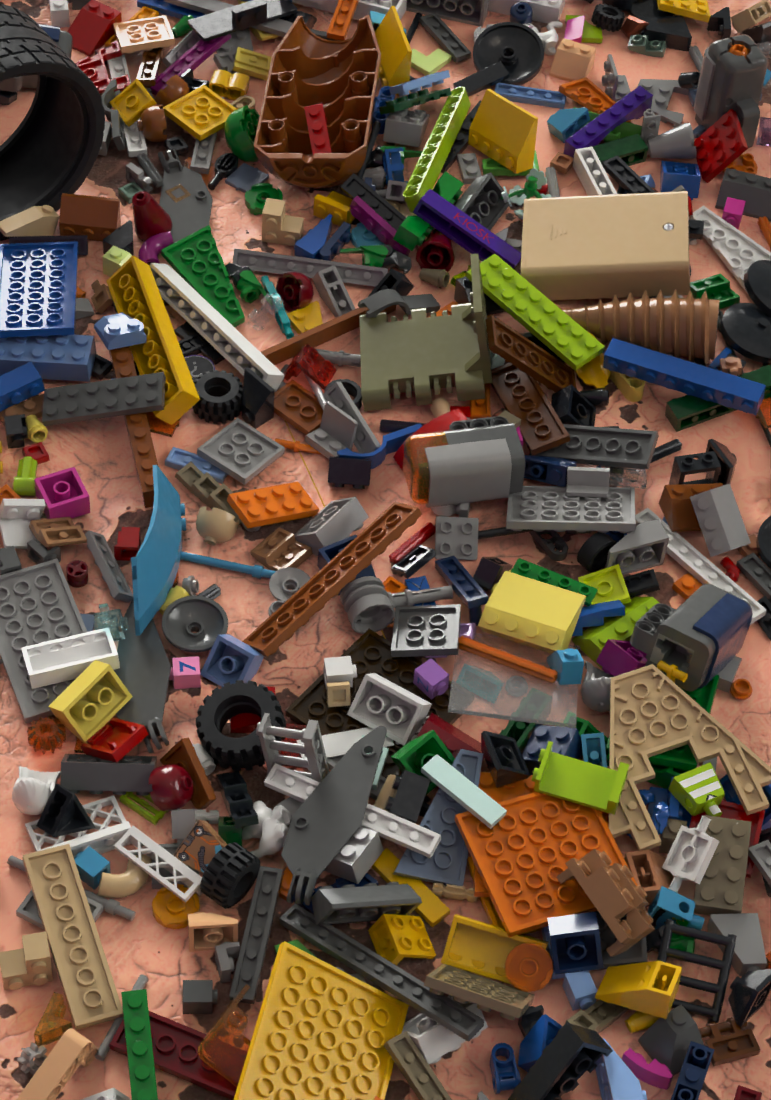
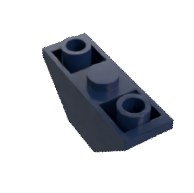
[671,1041,715,1100]

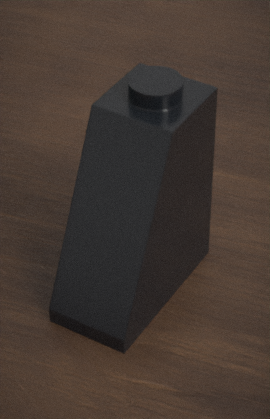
[639,15,692,52]

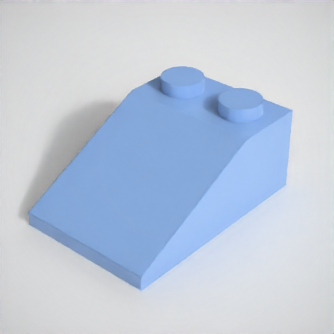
[595,1038,647,1100]

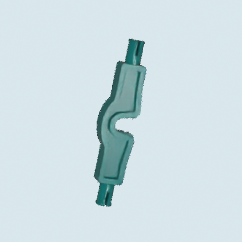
[261,276,294,339]

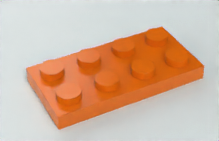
[227,481,319,529]

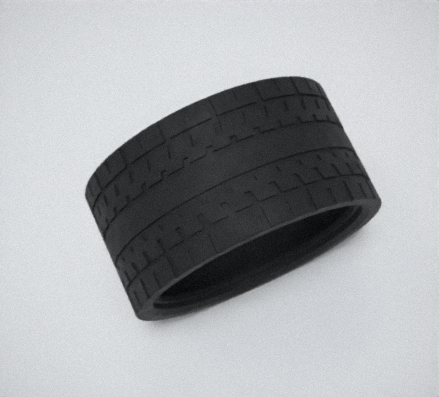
[0,4,105,241]

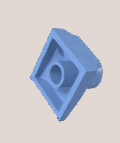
[94,313,147,350]

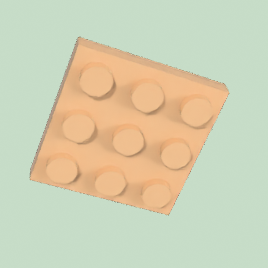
[113,15,175,54]

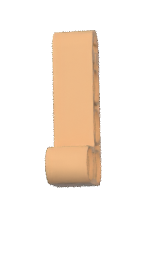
[16,1028,98,1100]

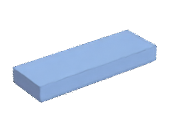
[165,447,228,484]

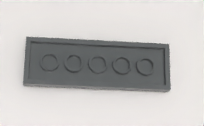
[42,372,166,426]
[529,424,659,469]

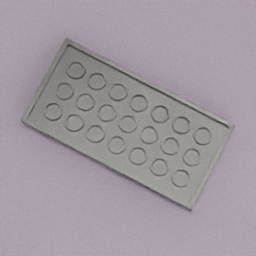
[0,559,87,723]

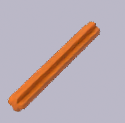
[459,636,558,683]

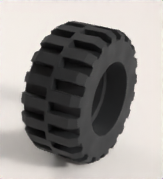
[196,680,286,771]

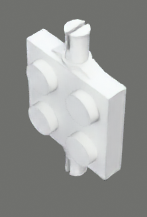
[662,815,720,893]

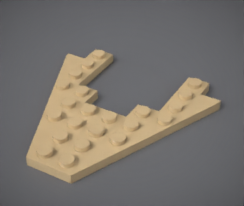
[608,664,771,851]

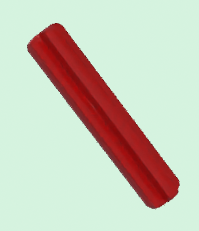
[389,522,436,565]

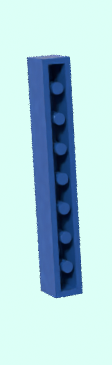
[603,338,766,415]

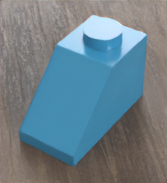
[547,107,590,143]
[547,648,584,685]
[581,732,607,768]

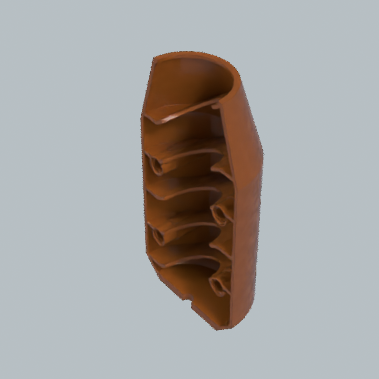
[254,15,381,189]

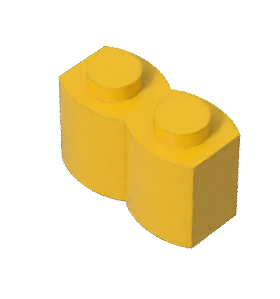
[209,70,250,101]

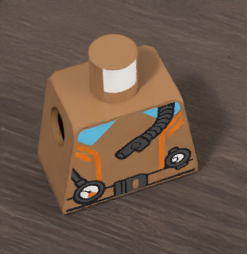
[173,820,228,874]

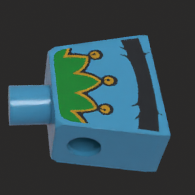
[647,886,705,930]

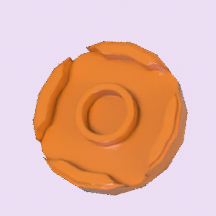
[505,943,553,992]

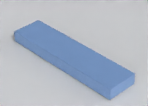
[494,83,566,109]

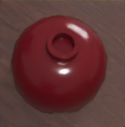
[276,272,314,312]
[149,764,193,812]

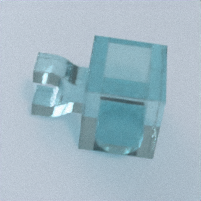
[94,603,129,641]

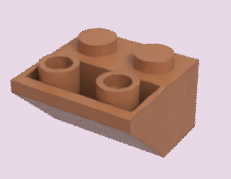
[624,849,679,906]

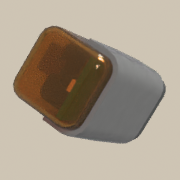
[403,416,525,508]

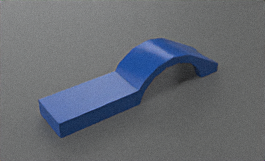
[337,423,422,469]

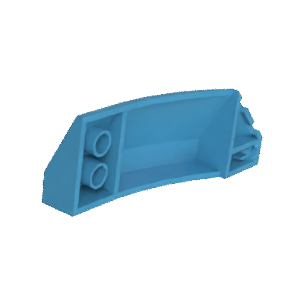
[131,465,186,636]

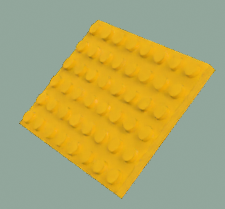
[234,941,409,1100]

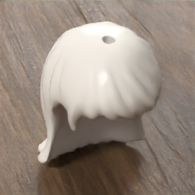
[12,766,61,815]

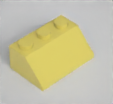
[48,660,133,743]

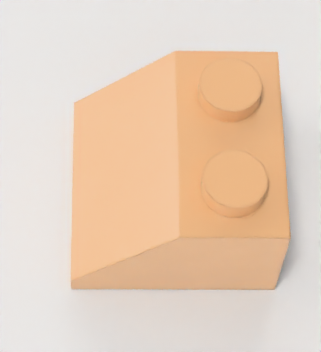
[549,38,596,82]

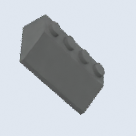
[715,168,771,222]
[454,172,509,231]
[60,754,157,796]
[311,882,422,925]

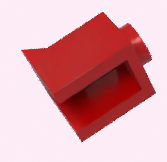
[114,527,141,561]

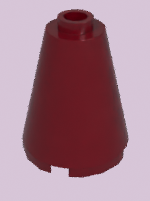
[132,191,173,242]
[416,229,455,272]

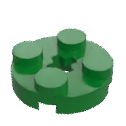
[245,183,283,215]

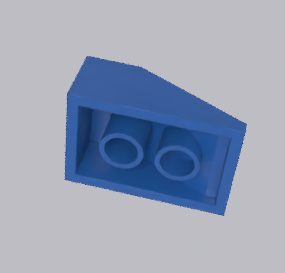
[660,160,701,200]

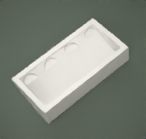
[21,627,120,689]

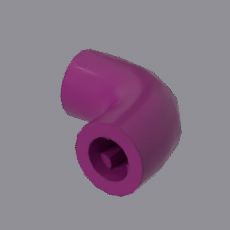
[138,231,173,265]

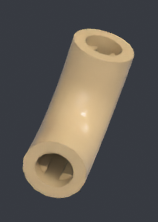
[97,854,152,898]

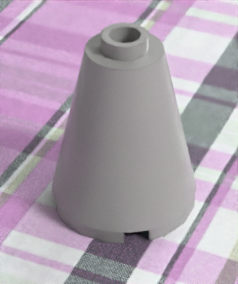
[646,122,697,159]

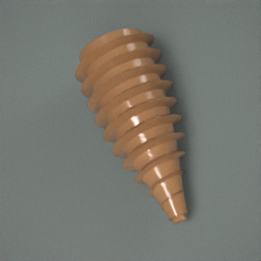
[562,289,720,366]

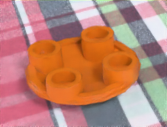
[722,153,758,174]

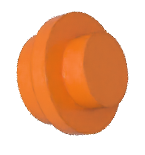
[730,679,753,700]

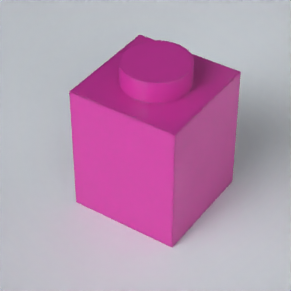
[722,197,746,230]

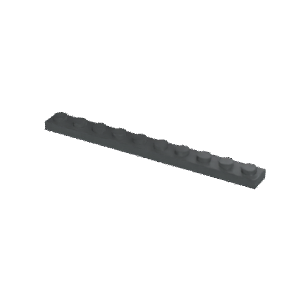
[279,904,484,1042]

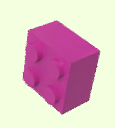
[34,467,90,519]

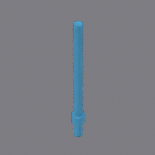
[180,551,276,579]

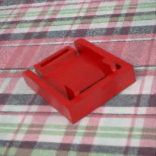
[81,718,148,763]

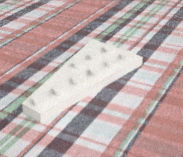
[690,205,771,294]

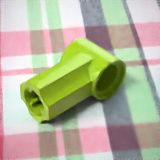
[13,457,38,496]

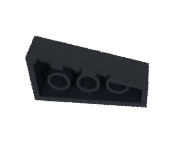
[508,1022,613,1100]

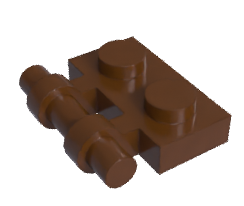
[699,1017,761,1067]

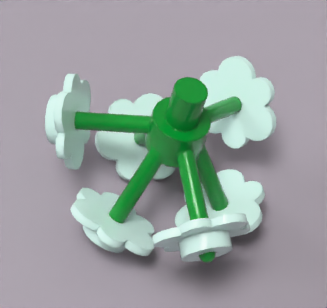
[501,168,551,220]

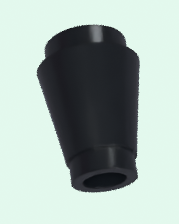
[580,387,609,407]

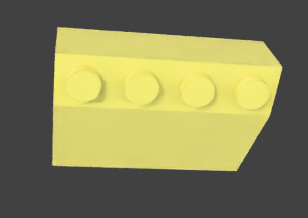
[478,571,586,654]

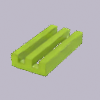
[119,792,169,825]

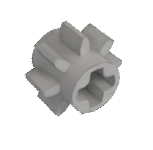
[17,1042,47,1076]

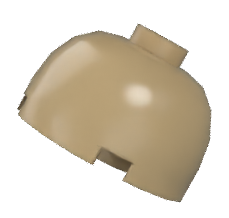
[196,506,240,545]

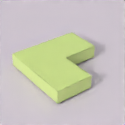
[411,48,452,75]

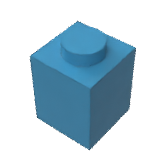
[74,846,111,890]

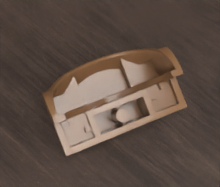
[556,849,655,957]

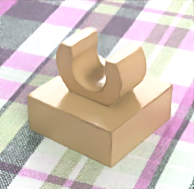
[327,681,351,707]

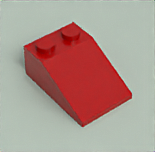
[67,0,122,57]

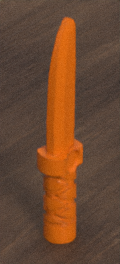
[275,438,321,454]

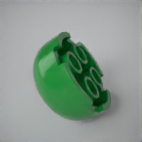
[224,105,260,163]

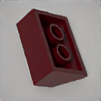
[415,713,484,761]

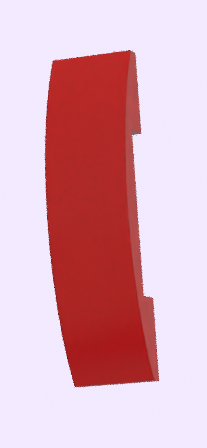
[393,409,468,472]

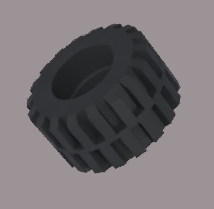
[192,370,243,424]
[200,842,260,909]

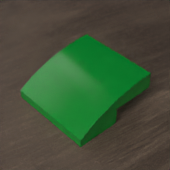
[690,274,740,309]

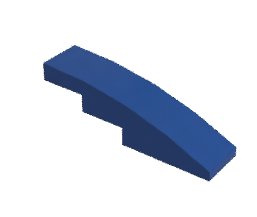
[572,600,625,636]

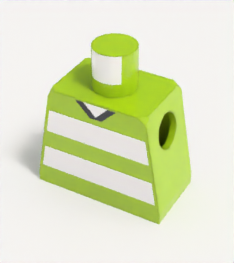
[668,762,725,817]

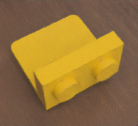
[313,191,355,226]

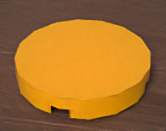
[152,884,200,929]

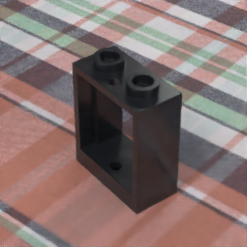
[669,451,721,485]

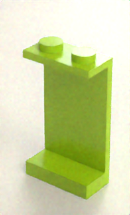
[531,741,629,815]

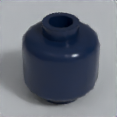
[510,2,533,24]

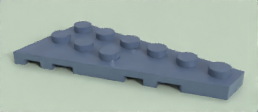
[393,749,483,886]

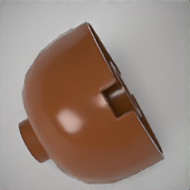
[155,75,190,109]
[137,105,167,142]

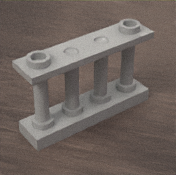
[256,713,330,783]

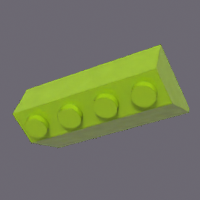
[572,597,660,669]

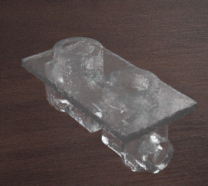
[248,292,284,331]

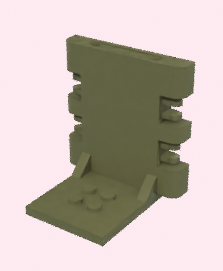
[359,253,492,412]

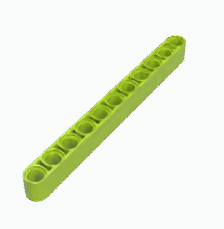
[403,87,471,213]

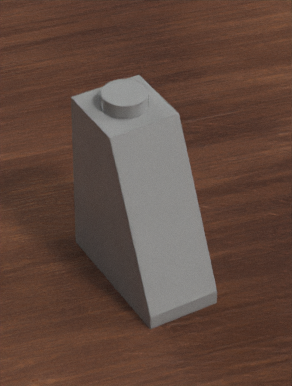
[707,913,767,976]

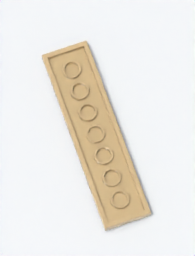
[22,844,123,1030]

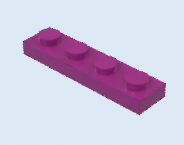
[350,196,410,256]

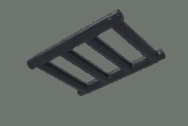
[657,919,737,1023]

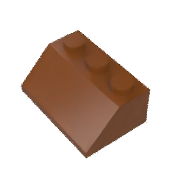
[59,193,121,242]
[658,483,723,532]

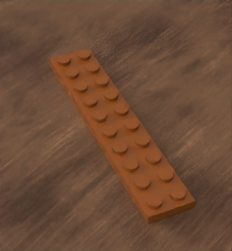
[242,501,422,657]

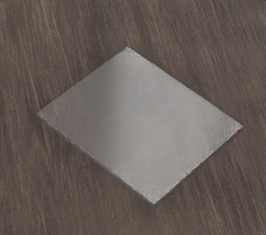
[448,633,580,728]

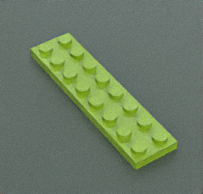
[466,254,605,371]

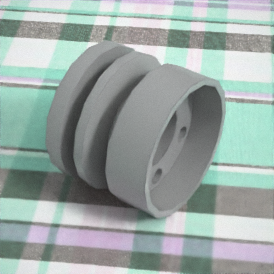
[340,576,395,634]

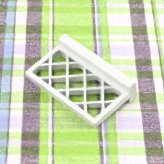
[25,795,131,857]

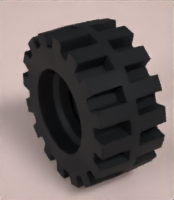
[591,4,625,32]

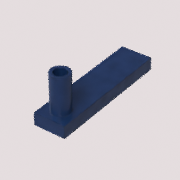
[435,556,488,626]

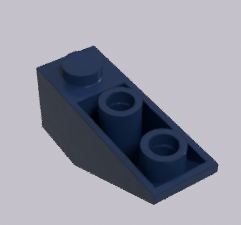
[524,455,577,487]

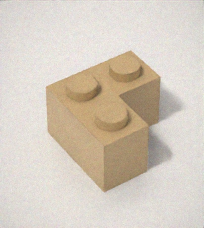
[262,198,304,247]
[0,931,53,990]

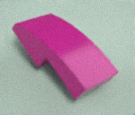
[622,1048,673,1090]

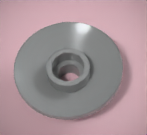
[269,567,311,602]

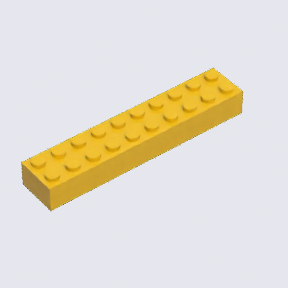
[106,256,200,425]

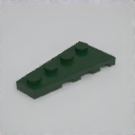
[379,88,452,114]

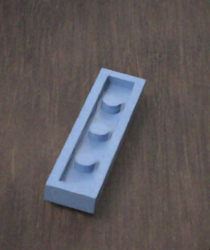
[389,70,450,96]

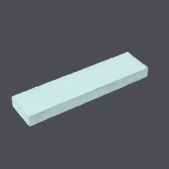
[421,754,507,829]

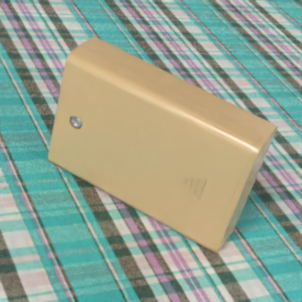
[521,191,690,301]

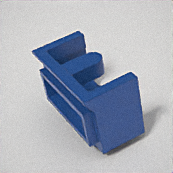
[382,147,408,186]

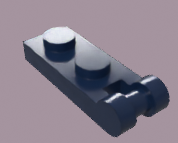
[319,222,352,261]

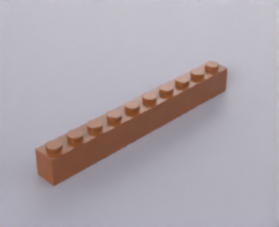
[109,346,159,508]

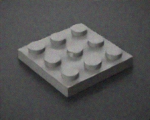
[197,418,285,485]

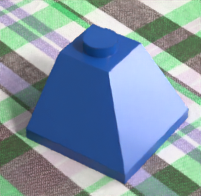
[518,1014,562,1072]

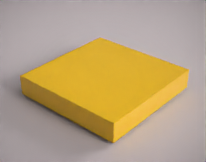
[109,79,157,127]

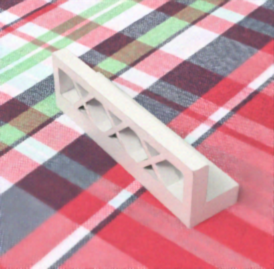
[114,826,202,903]

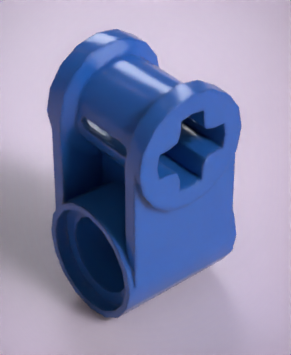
[489,1043,521,1094]

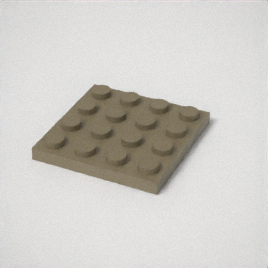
[424,964,535,1020]

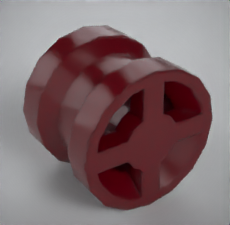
[66,560,89,588]

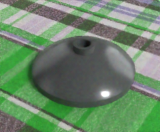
[162,596,228,653]

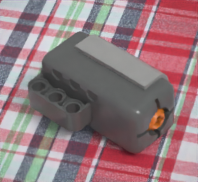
[694,34,768,148]

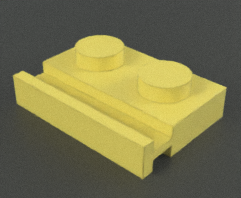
[232,47,272,81]

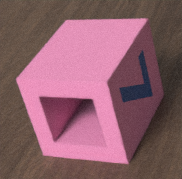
[169,656,201,689]

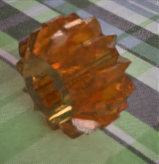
[27,715,66,755]

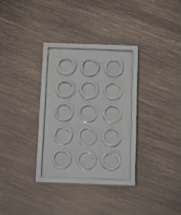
[506,486,636,533]

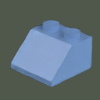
[200,634,264,687]

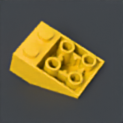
[595,960,682,1019]

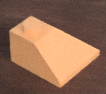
[188,912,238,952]

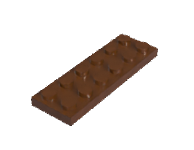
[486,315,577,392]
[490,363,570,456]

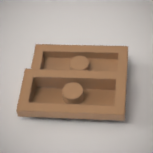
[29,517,87,547]
[250,528,313,571]

